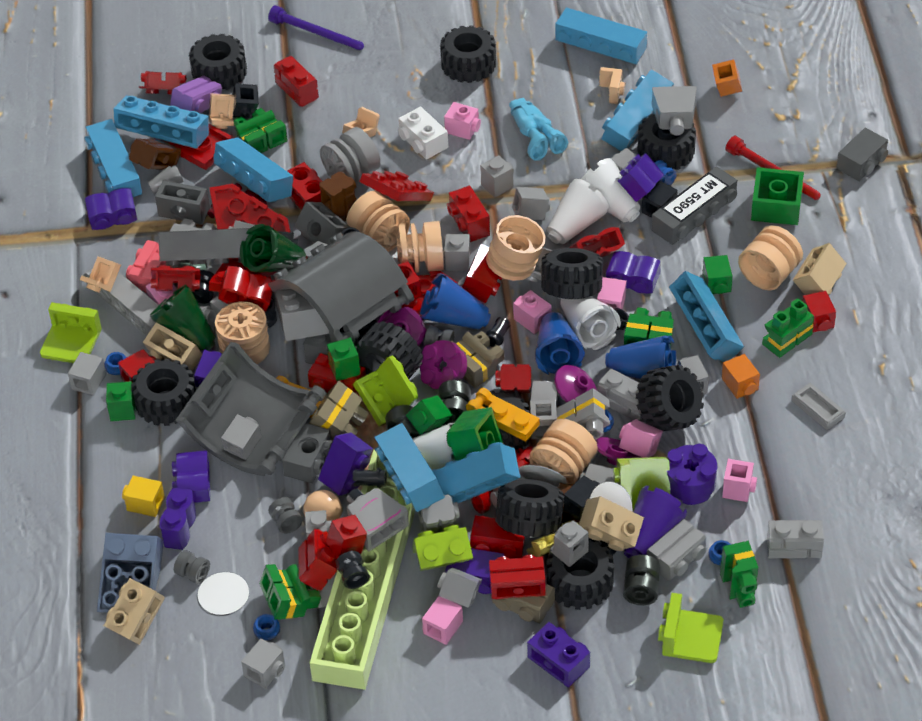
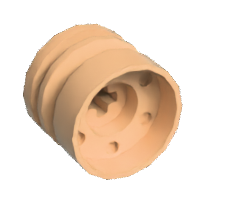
[346,190,410,252]
[486,215,545,281]
[396,221,444,273]
[738,225,803,291]
[215,302,270,364]
[529,419,597,485]

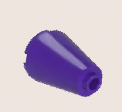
[624,486,687,558]

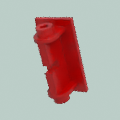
[139,71,187,94]
[151,265,201,292]

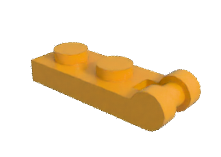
[466,388,540,441]

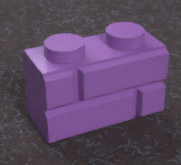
[170,76,222,113]

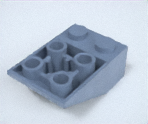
[97,533,164,613]

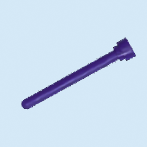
[268,5,364,50]

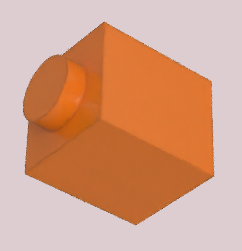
[712,59,743,97]
[722,354,760,399]

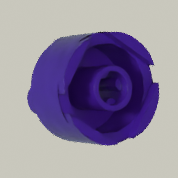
[667,444,718,505]

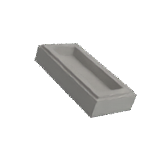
[791,383,846,430]

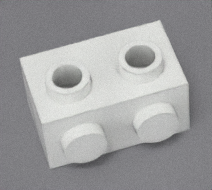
[398,106,448,160]

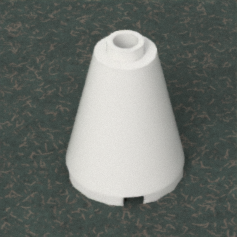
[581,158,640,222]
[547,179,609,244]
[560,296,621,350]
[413,423,454,470]

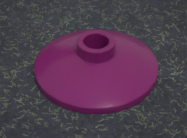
[554,365,597,403]
[595,437,642,466]

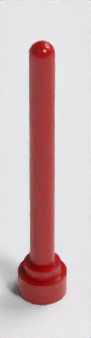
[725,135,821,200]

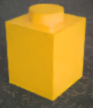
[122,476,165,517]

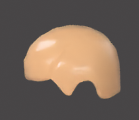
[303,489,343,521]

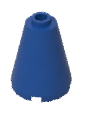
[420,273,491,330]
[535,312,585,375]
[605,335,676,380]

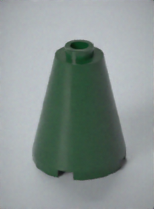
[240,224,306,273]
[150,284,216,351]

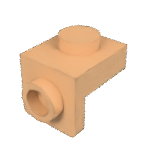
[599,67,625,104]
[209,93,234,129]
[342,107,380,137]
[80,256,121,293]

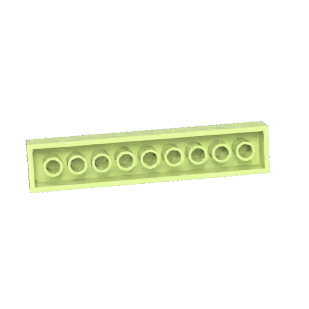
[310,449,416,690]

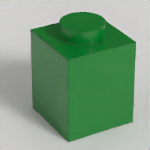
[702,255,733,294]
[327,337,360,382]
[106,381,136,422]
[406,395,452,435]

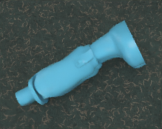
[509,98,568,161]

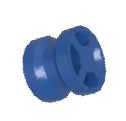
[655,160,677,185]

